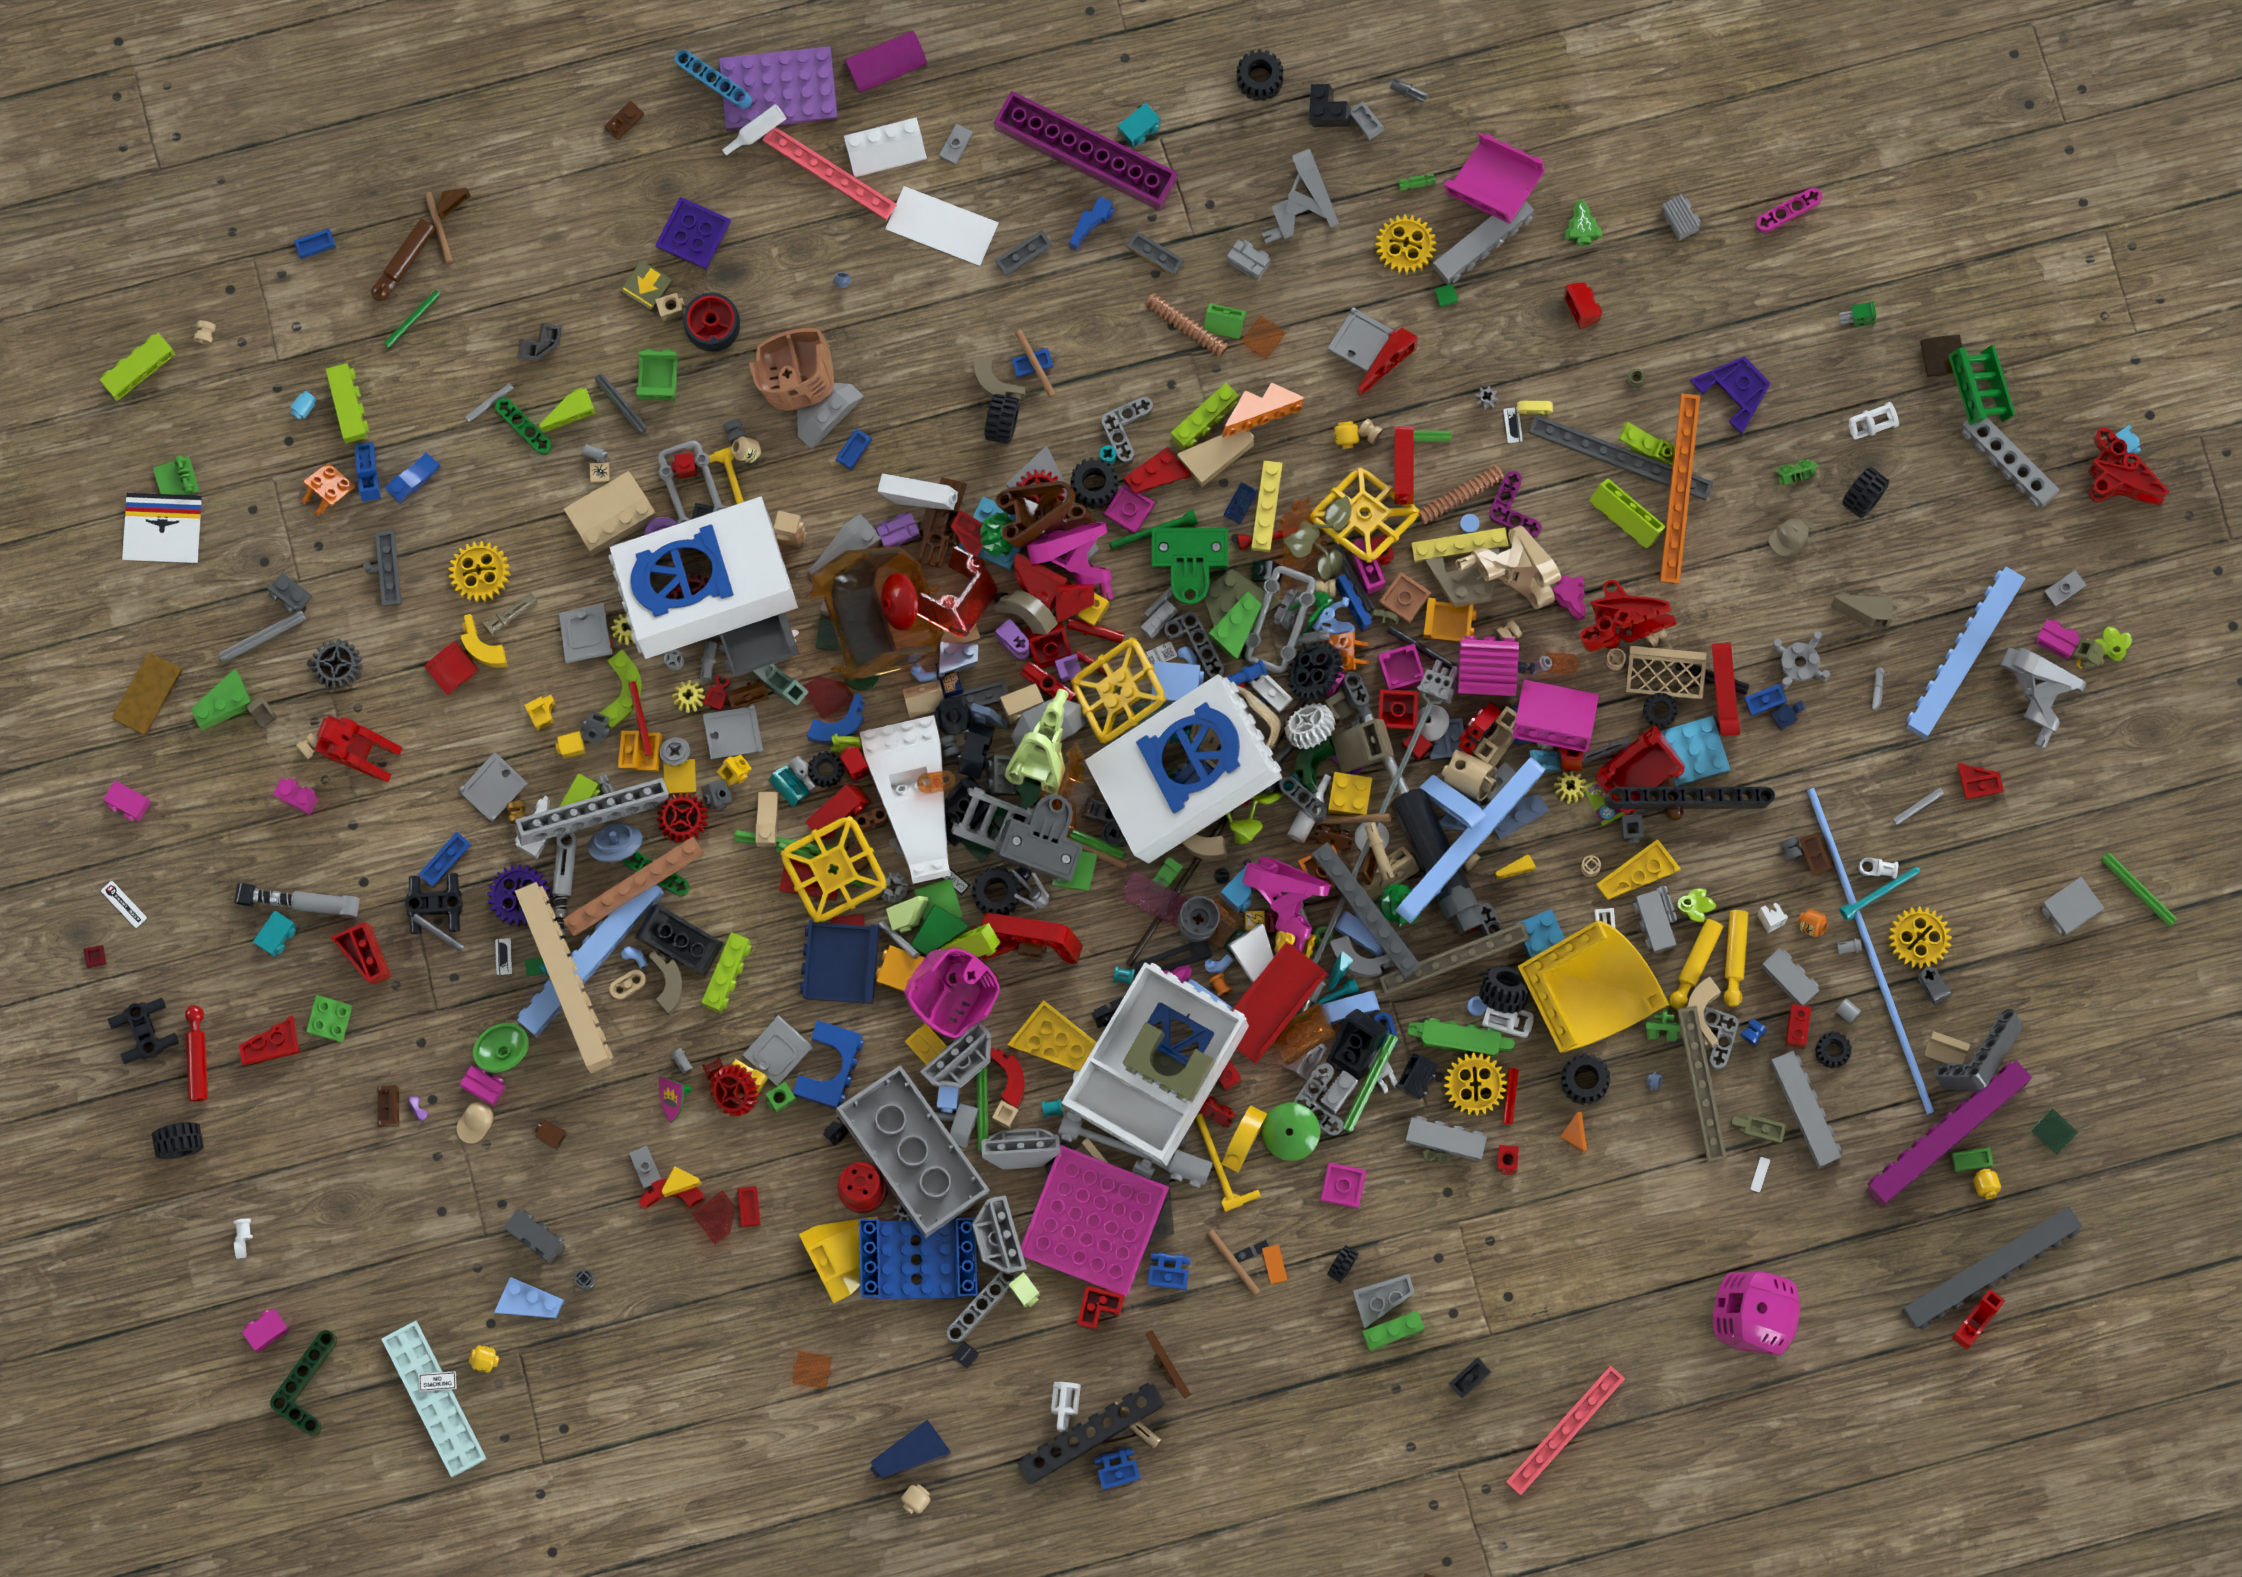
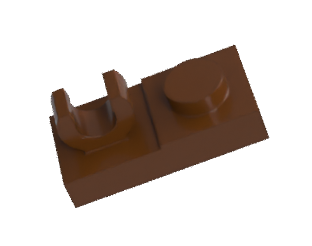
[604,101,644,140]
[727,679,769,710]

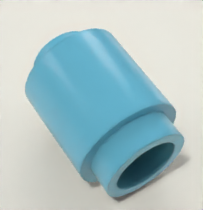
[289,391,317,420]

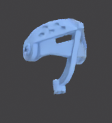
[1312,597,1355,635]

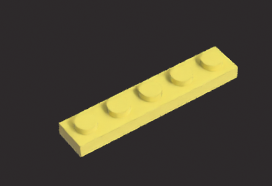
[1251,461,1283,553]
[1411,527,1509,563]

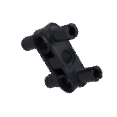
[405,873,463,934]
[108,997,179,1064]

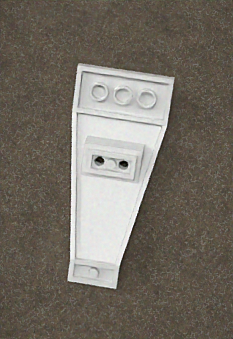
[860,715,951,884]

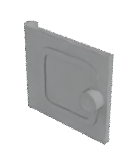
[1327,307,1394,372]
[559,604,612,664]
[703,705,763,760]
[458,752,528,823]
[743,1015,814,1086]

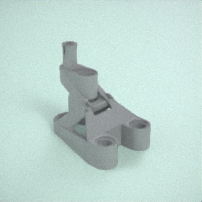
[1262,149,1339,244]
[2000,648,2087,749]

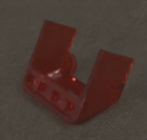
[917,546,998,637]

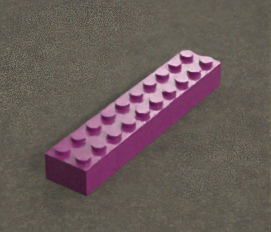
[994,91,1178,211]
[1866,1060,2032,1208]

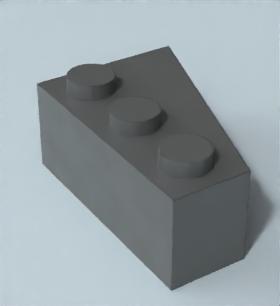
[503,1209,565,1265]

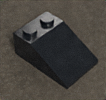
[944,777,991,847]
[1326,1009,1388,1081]

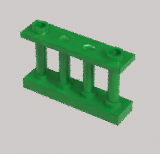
[1948,345,2016,425]

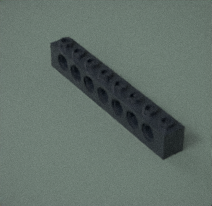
[1017,1383,1167,1485]

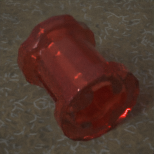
[702,1057,724,1080]

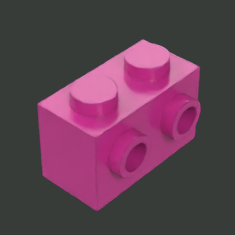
[273,778,319,816]

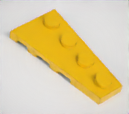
[1596,839,1681,900]

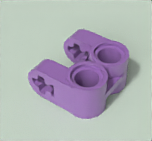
[995,619,1030,661]

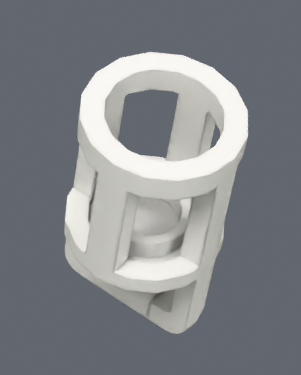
[1849,402,1899,439]
[1482,1007,1534,1038]
[1051,1382,1081,1433]

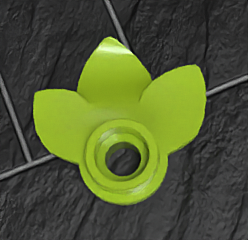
[2093,626,2132,661]
[1677,888,1716,922]

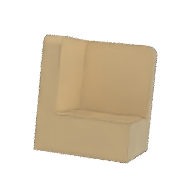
[992,1101,1019,1130]

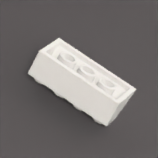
[844,117,927,177]

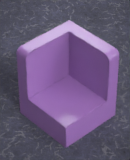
[1055,654,1082,683]

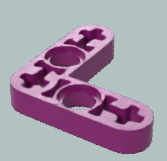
[1489,471,1541,538]

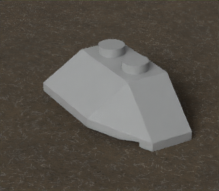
[797,383,864,450]
[1011,698,1088,749]
[920,1022,991,1088]
[982,1128,1060,1170]
[972,1195,1027,1274]

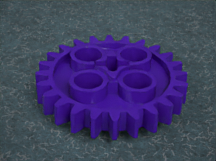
[487,864,551,927]

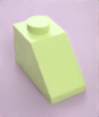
[886,896,929,933]
[1009,1272,1040,1307]

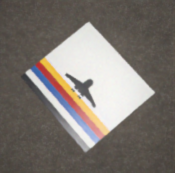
[122,493,202,563]

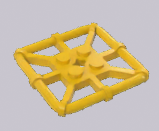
[1309,467,1419,563]
[1070,637,1166,744]
[780,816,887,923]

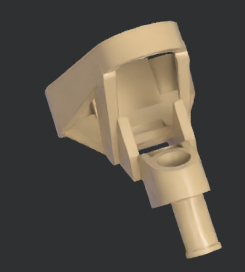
[1456,526,1561,609]

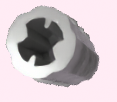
[1140,601,1178,639]

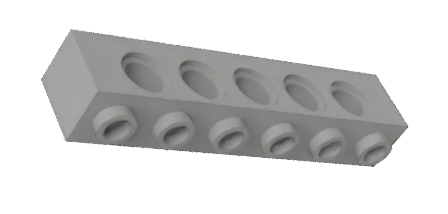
[1960,418,2060,509]

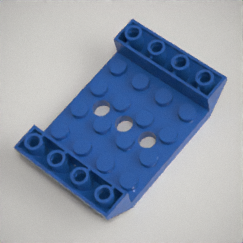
[859,1218,978,1300]

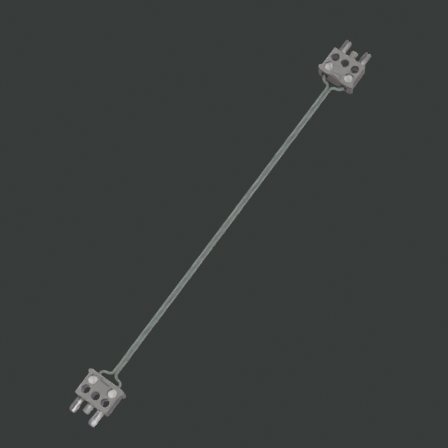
[1300,660,1459,1013]

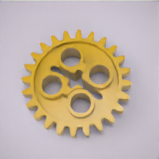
[1375,214,1436,275]
[448,541,511,603]
[1888,906,1952,970]
[1444,1053,1507,1116]

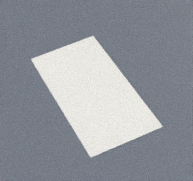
[885,186,999,266]

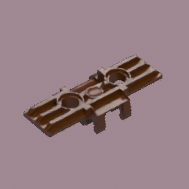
[916,477,967,568]

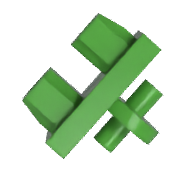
[1645,1009,1681,1041]

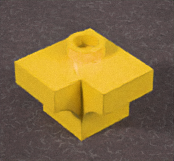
[1078,593,1109,626]
[524,695,556,731]

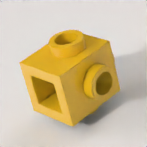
[717,754,752,786]

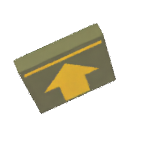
[620,260,673,312]

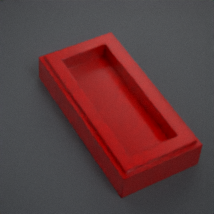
[737,1186,761,1228]

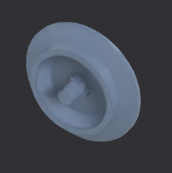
[588,823,643,862]

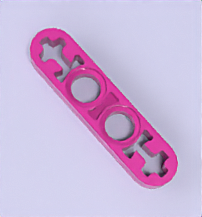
[1756,188,1822,233]

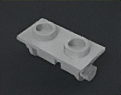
[1273,589,1301,630]

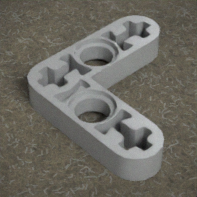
[1102,397,1153,464]
[1686,1005,1739,1070]
[1294,1063,1344,1135]

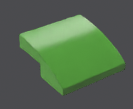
[1052,851,1098,892]
[914,878,963,920]

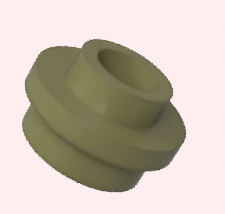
[1627,369,1646,388]

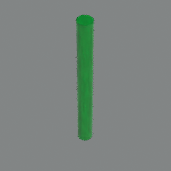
[384,290,441,348]

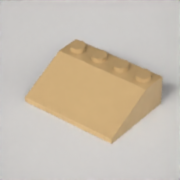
[564,471,657,556]

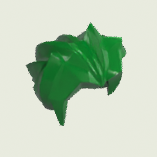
[980,512,1015,557]
[1378,884,1421,927]

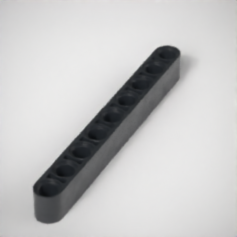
[1604,787,1775,809]

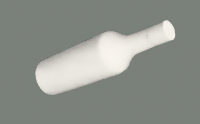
[722,104,786,155]
[1287,774,1332,843]

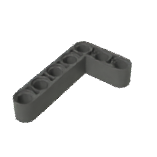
[1934,1008,2023,1091]

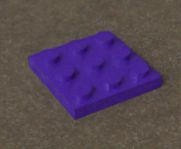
[655,197,731,270]

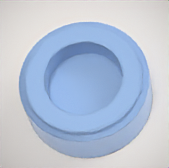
[1460,514,1479,534]
[1468,996,1487,1017]

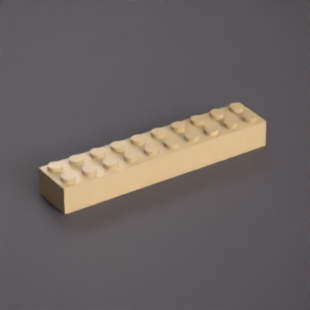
[515,882,613,1073]

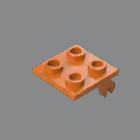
[301,463,356,516]
[1320,632,1369,672]

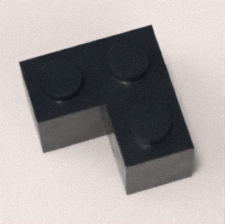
[1309,84,1351,127]

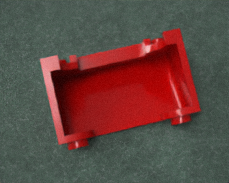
[1596,726,1685,815]

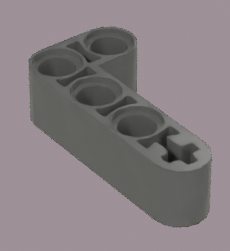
[1164,612,1224,679]

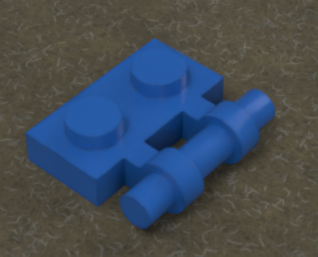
[1148,1252,1190,1290]
[1094,1447,1141,1490]

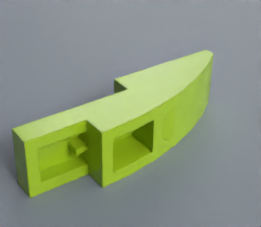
[1617,422,1675,466]

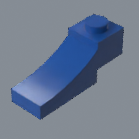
[1069,196,1115,251]
[354,442,381,502]
[385,452,441,504]

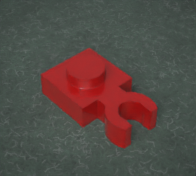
[703,675,730,711]

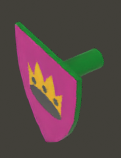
[659,1075,692,1123]

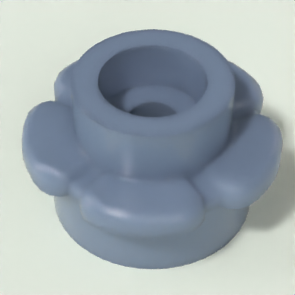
[833,272,851,288]
[1647,1072,1662,1090]

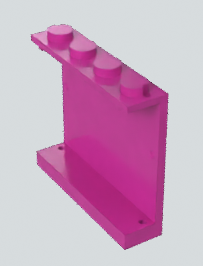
[1444,132,1545,224]
[1512,680,1599,753]

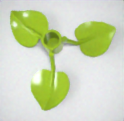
[1226,790,1283,844]

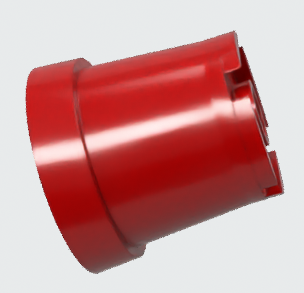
[838,1162,888,1213]

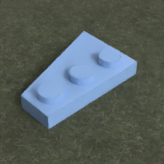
[494,1277,564,1318]

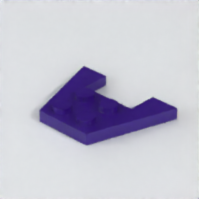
[1690,356,1770,435]

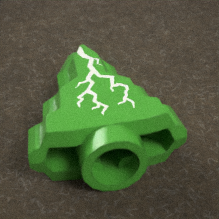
[1565,200,1602,246]

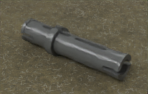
[1583,737,1632,766]

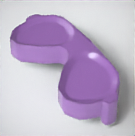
[408,1096,428,1122]

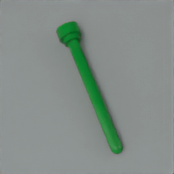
[1109,510,1198,549]

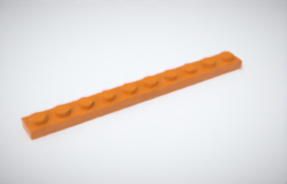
[1659,393,1700,584]

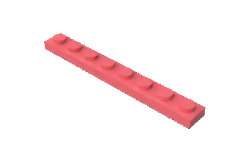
[762,127,897,221]
[1506,1366,1625,1496]

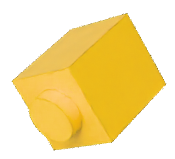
[555,731,586,759]

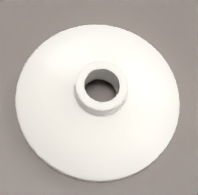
[1417,705,1450,741]

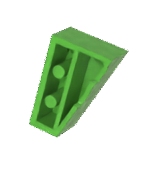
[1207,592,1262,661]
[191,668,252,731]

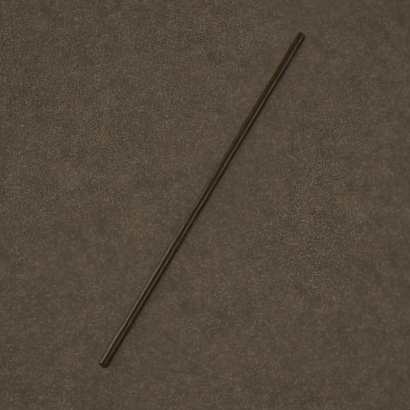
[1126,698,1308,967]

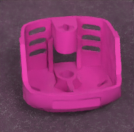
[904,948,1000,1038]
[1713,1271,1801,1355]

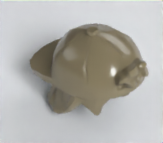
[1769,518,1813,557]

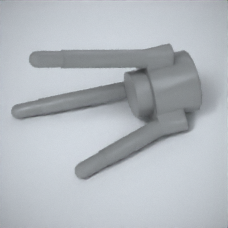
[1010,869,1050,910]

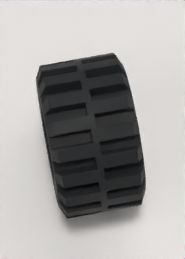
[1237,49,1283,101]
[984,394,1019,444]
[1070,457,1118,509]
[1842,467,1890,518]
[972,866,1021,915]
[1479,965,1530,1014]
[1561,1053,1611,1105]
[151,1122,204,1159]

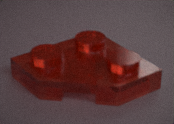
[803,676,854,719]
[692,1190,735,1245]

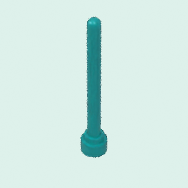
[1839,867,1920,921]
[1288,978,1360,1024]

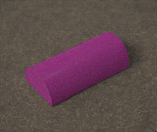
[844,30,927,93]

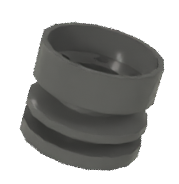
[1177,896,1220,942]

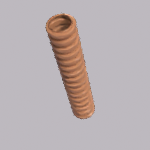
[1145,293,1228,358]
[1418,465,1504,525]

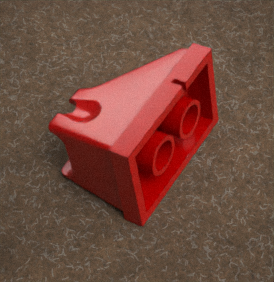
[1013,553,1071,612]

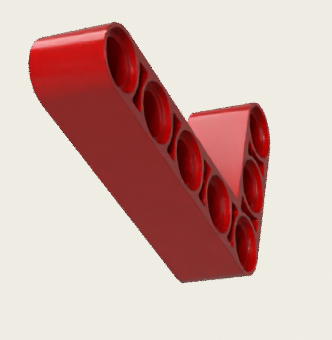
[1712,642,1740,737]
[981,913,1083,964]

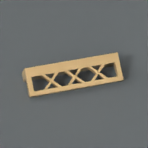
[1355,846,1420,901]

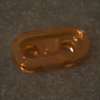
[1544,653,1579,674]
[917,771,956,794]

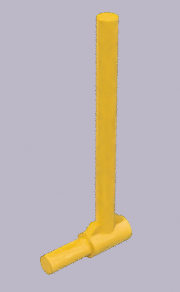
[709,446,744,504]
[1195,1113,1261,1212]

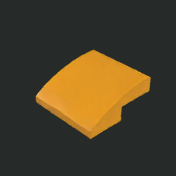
[618,731,662,772]

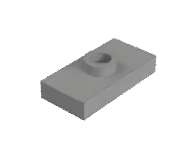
[1351,101,1384,140]
[939,124,973,165]
[2044,570,2086,607]
[1486,762,1516,802]
[629,1146,661,1189]

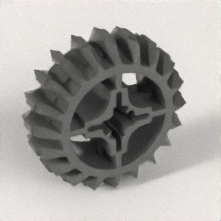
[311,639,363,690]

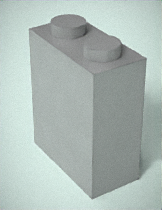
[2041,877,2104,937]

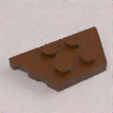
[1145,1330,1191,1399]

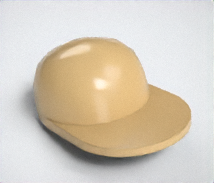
[457,1102,493,1144]

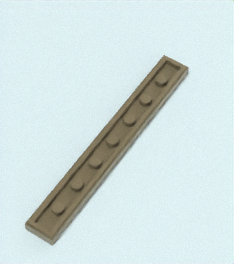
[1379,922,1530,995]
[1677,1006,1727,1162]

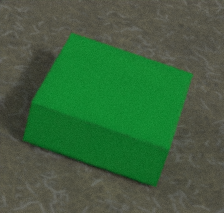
[1434,283,1458,308]

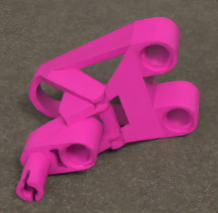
[1026,522,1114,600]
[1242,857,1331,952]

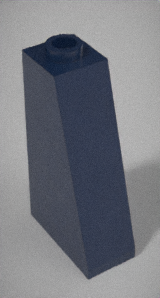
[870,1420,951,1479]

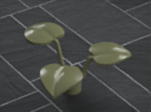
[1283,496,1351,581]

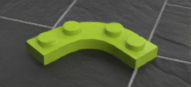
[600,649,642,729]

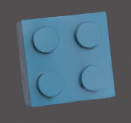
[1516,909,1565,959]

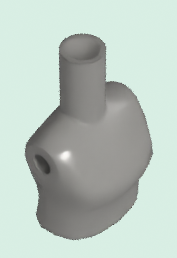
[789,756,816,791]

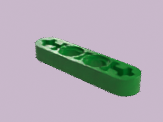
[495,398,552,455]
[623,851,690,897]

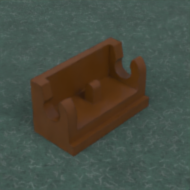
[1799,832,1833,876]
[377,1085,399,1127]

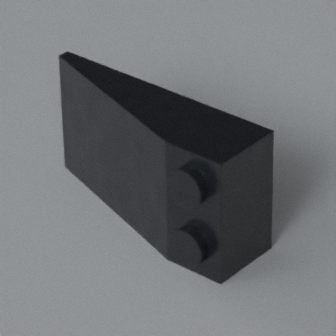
[635,904,723,976]

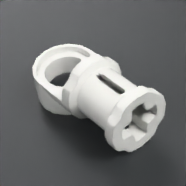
[1858,858,1898,879]
[233,1219,253,1259]

